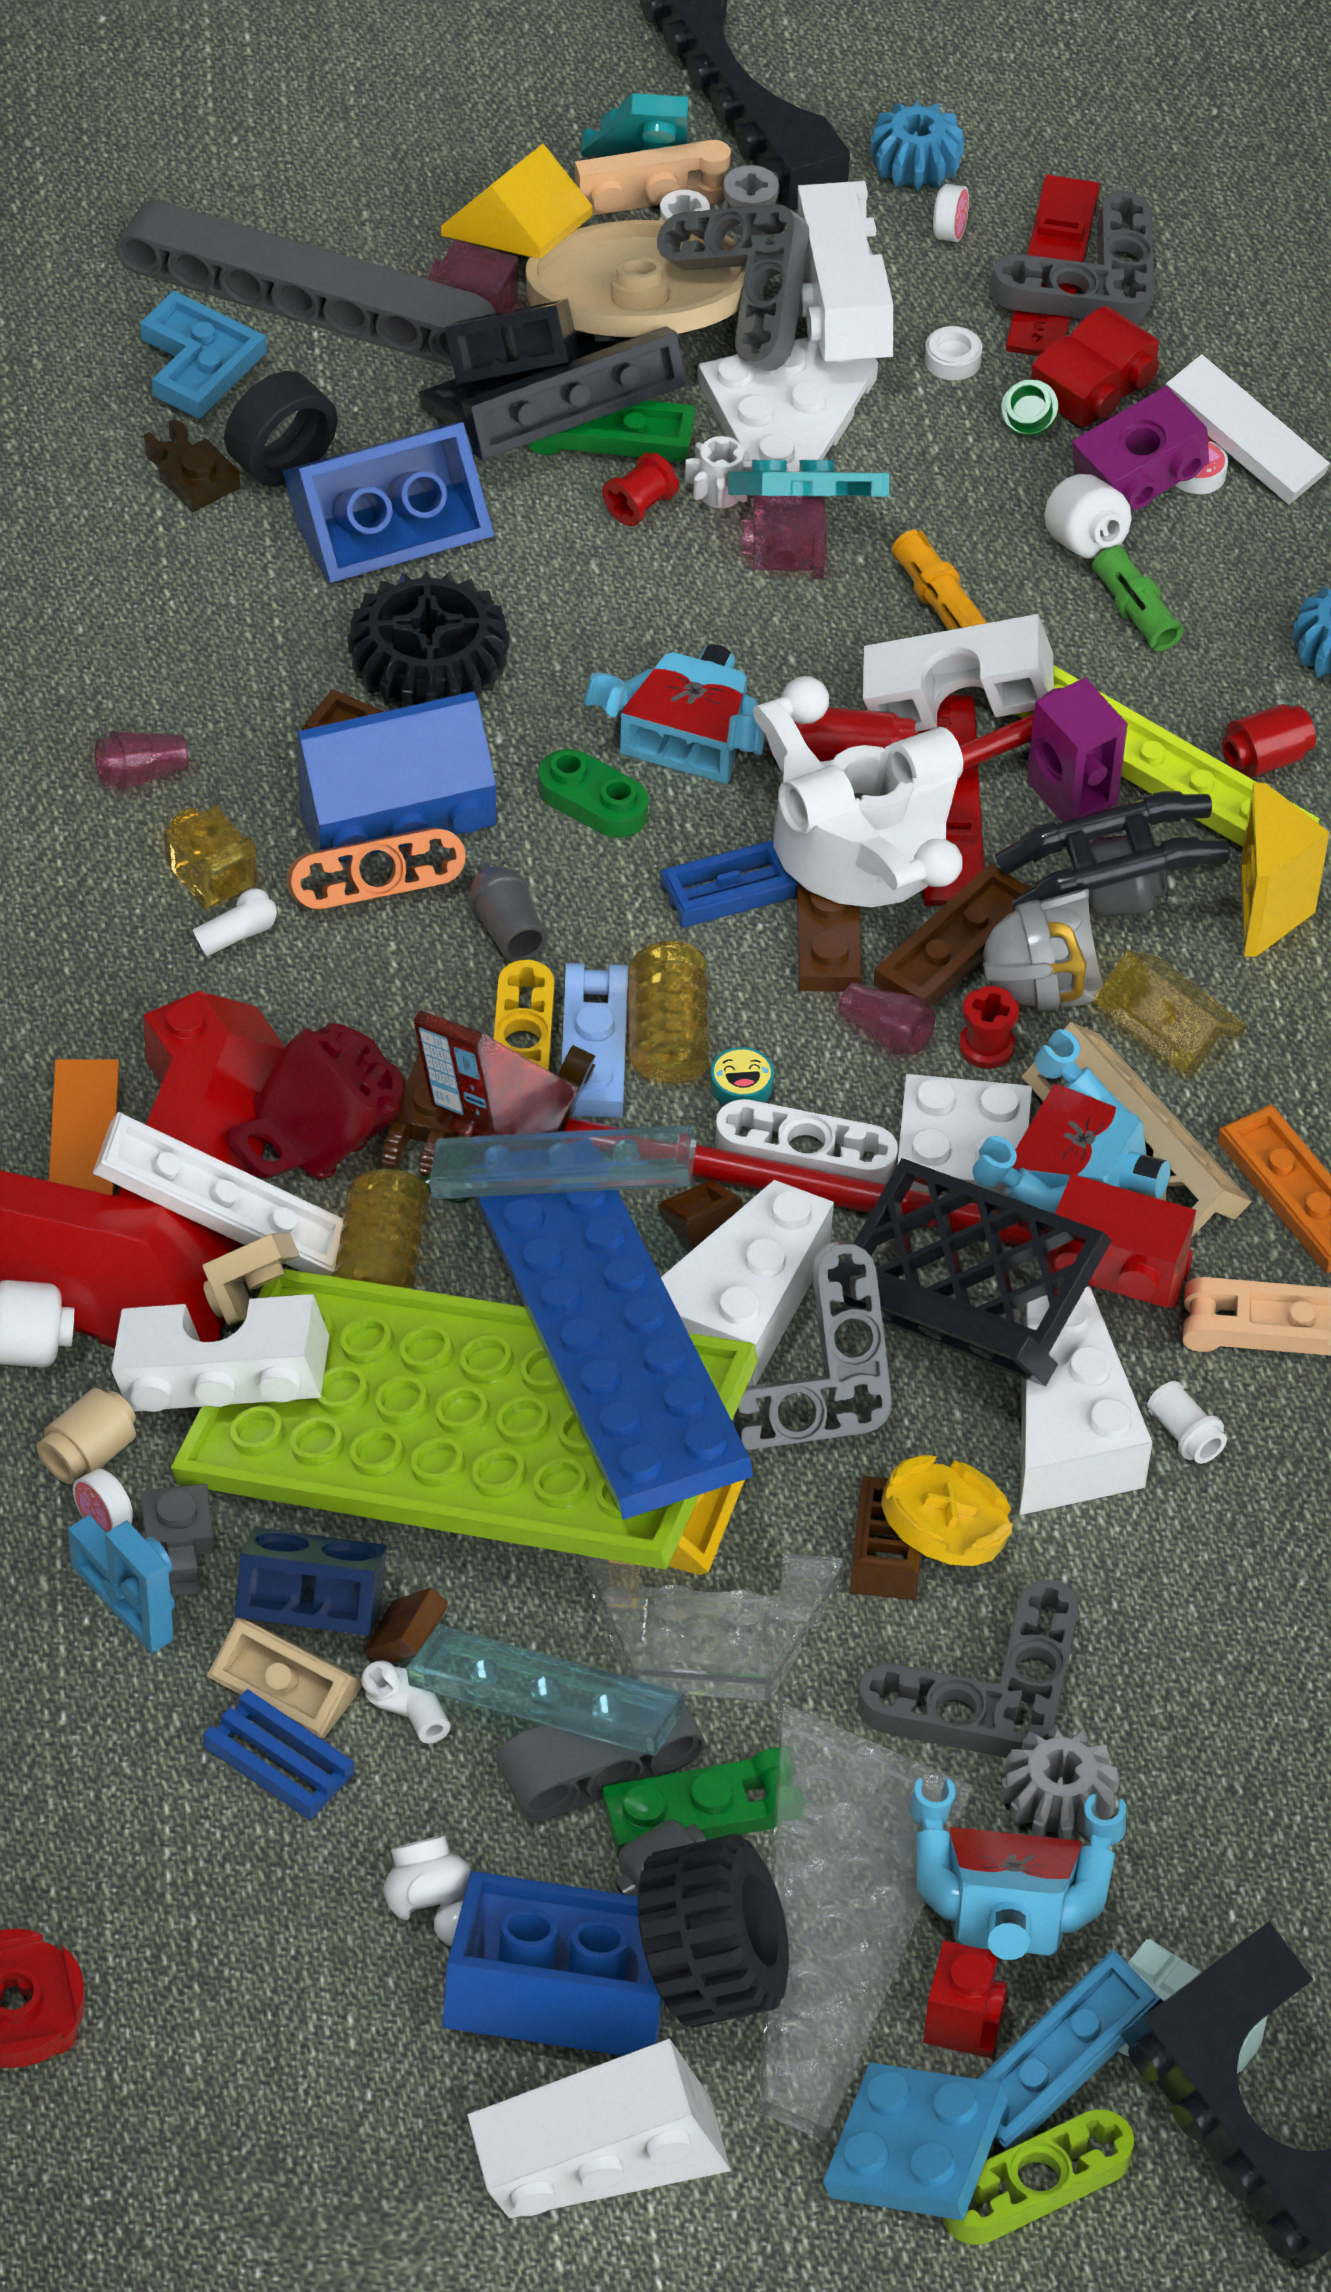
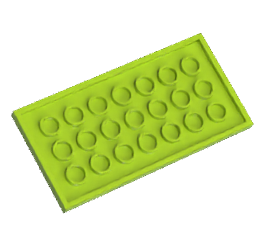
[171,1269,759,1570]

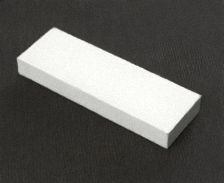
[1165,354,1330,505]

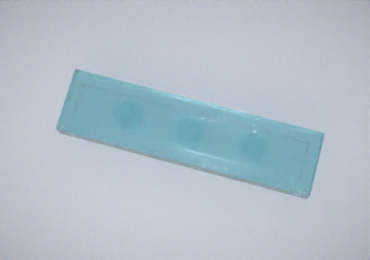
[429,1125,696,1199]
[406,1624,685,1756]

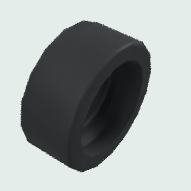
[224,371,338,486]

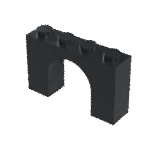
[1120,1921,1331,2270]

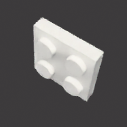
[897,1074,1032,1197]

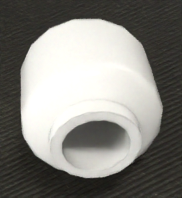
[1044,474,1132,559]
[0,1280,74,1367]

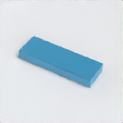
[978,1949,1163,2150]

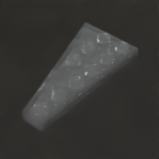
[759,1703,973,2141]

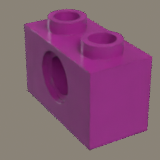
[1072,385,1209,511]
[1026,677,1128,822]

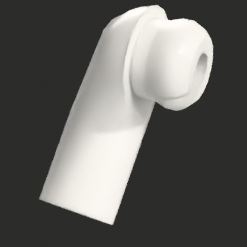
[193,888,277,957]
[361,1660,451,1744]

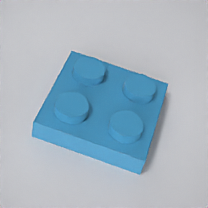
[823,2062,1008,2221]

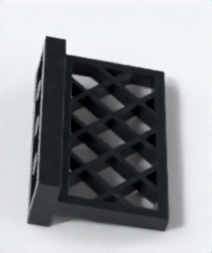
[418,327,687,460]
[828,1158,1112,1387]

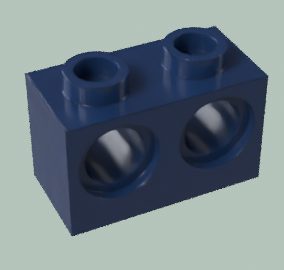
[235,1527,387,1636]

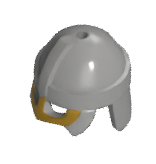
[983,889,1105,1011]

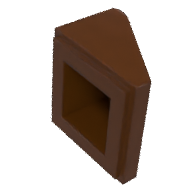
[657,1180,743,1253]

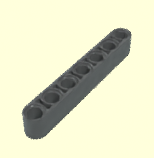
[116,200,496,367]

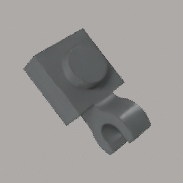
[140,1484,214,1596]

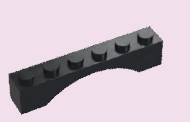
[640,0,850,210]

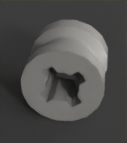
[722,165,779,235]

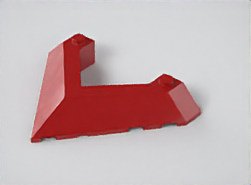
[0,991,285,1348]

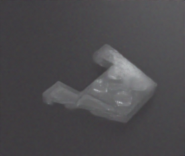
[580,1554,844,1701]

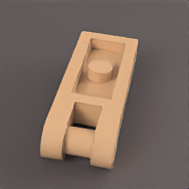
[575,140,731,216]
[1183,1277,1331,1356]

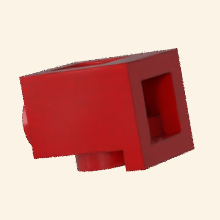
[923,1940,1008,2059]

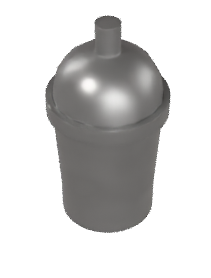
[469,862,548,962]

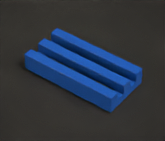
[660,840,797,928]
[203,1689,354,1820]

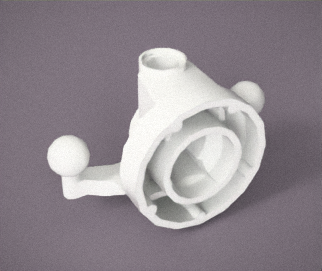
[753,676,963,907]

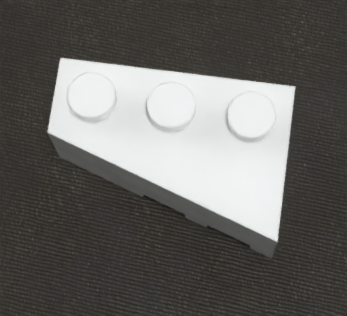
[798,181,893,362]
[661,1180,834,1386]
[1019,1286,1152,1515]
[467,2039,731,2218]

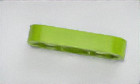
[943,2109,1134,2245]

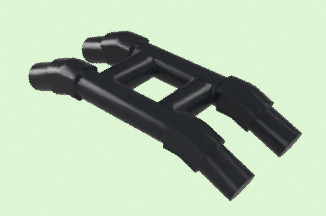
[995,791,1230,910]

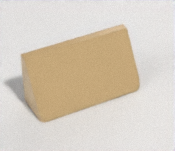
[207,1618,362,1739]

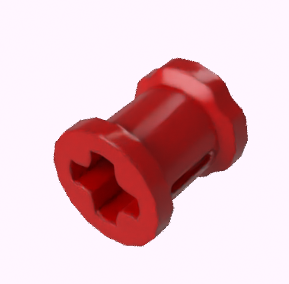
[602,452,679,527]
[959,986,1019,1069]

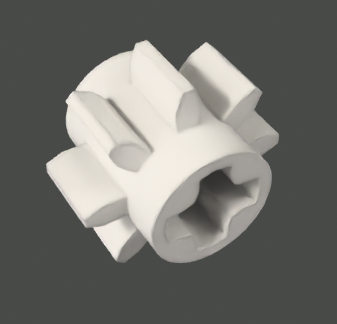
[685,436,752,508]

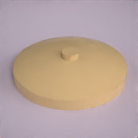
[526,220,746,337]

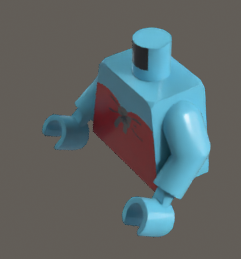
[582,644,767,785]
[972,1029,1170,1214]
[909,1777,1126,1960]

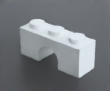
[863,614,1054,731]
[111,1294,329,1412]

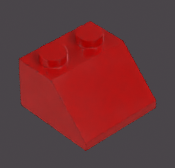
[1048,1173,1197,1308]

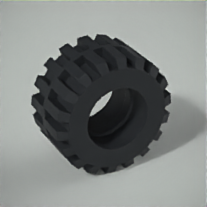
[638,1833,789,2028]

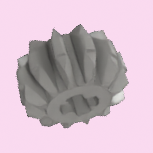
[1001,1724,1120,1840]

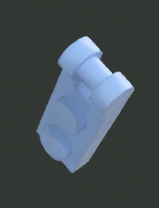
[562,963,628,1118]

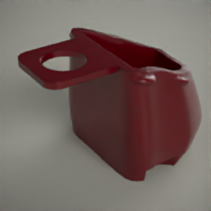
[227,1022,406,1179]

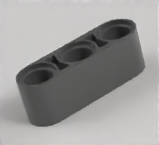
[495,1681,706,1822]

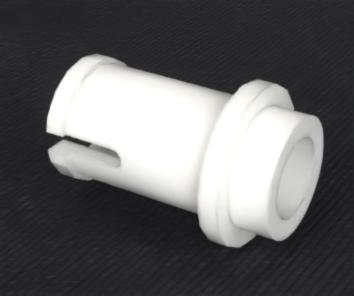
[1147,1381,1227,1464]

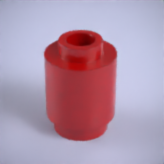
[1222,704,1316,778]

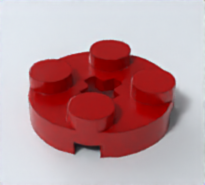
[0,1928,85,2068]

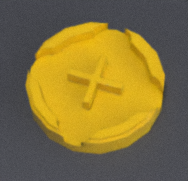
[881,1455,1013,1566]

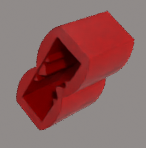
[1031,306,1159,427]

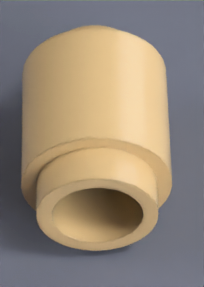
[36,1388,136,1484]

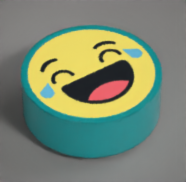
[710,1047,774,1106]

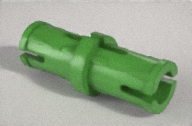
[1092,545,1184,652]

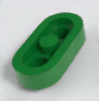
[538,749,649,838]

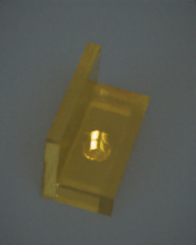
[1094,950,1247,1074]

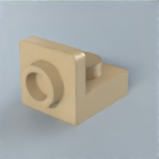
[202,1232,300,1325]

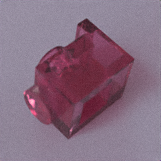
[741,496,827,579]

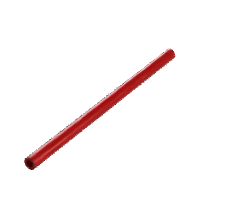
[562,1117,1194,1281]

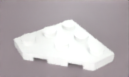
[697,337,878,497]

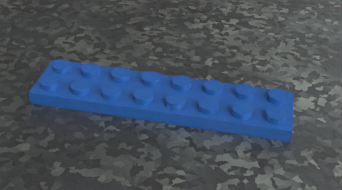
[467,1133,753,1520]

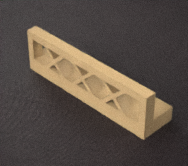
[1021,1022,1252,1238]

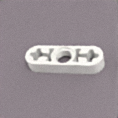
[715,1099,898,1184]

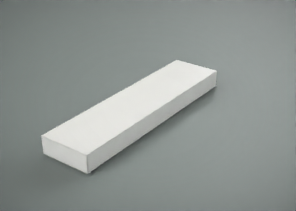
[93,1112,349,1276]

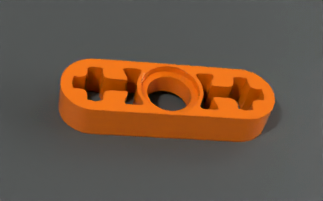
[286,828,466,909]

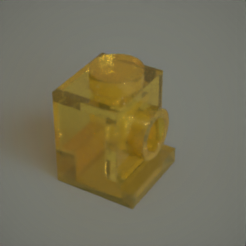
[164,805,257,910]

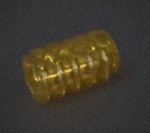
[628,941,709,1084]
[333,1169,430,1289]

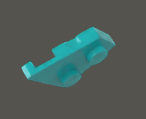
[581,93,689,157]
[728,460,890,497]

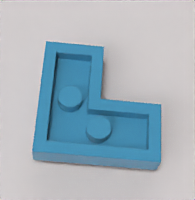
[140,290,267,419]
[68,1514,175,1654]

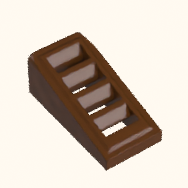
[849,1476,921,1600]

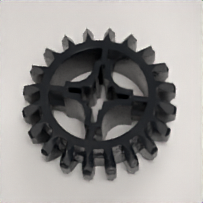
[348,570,509,707]

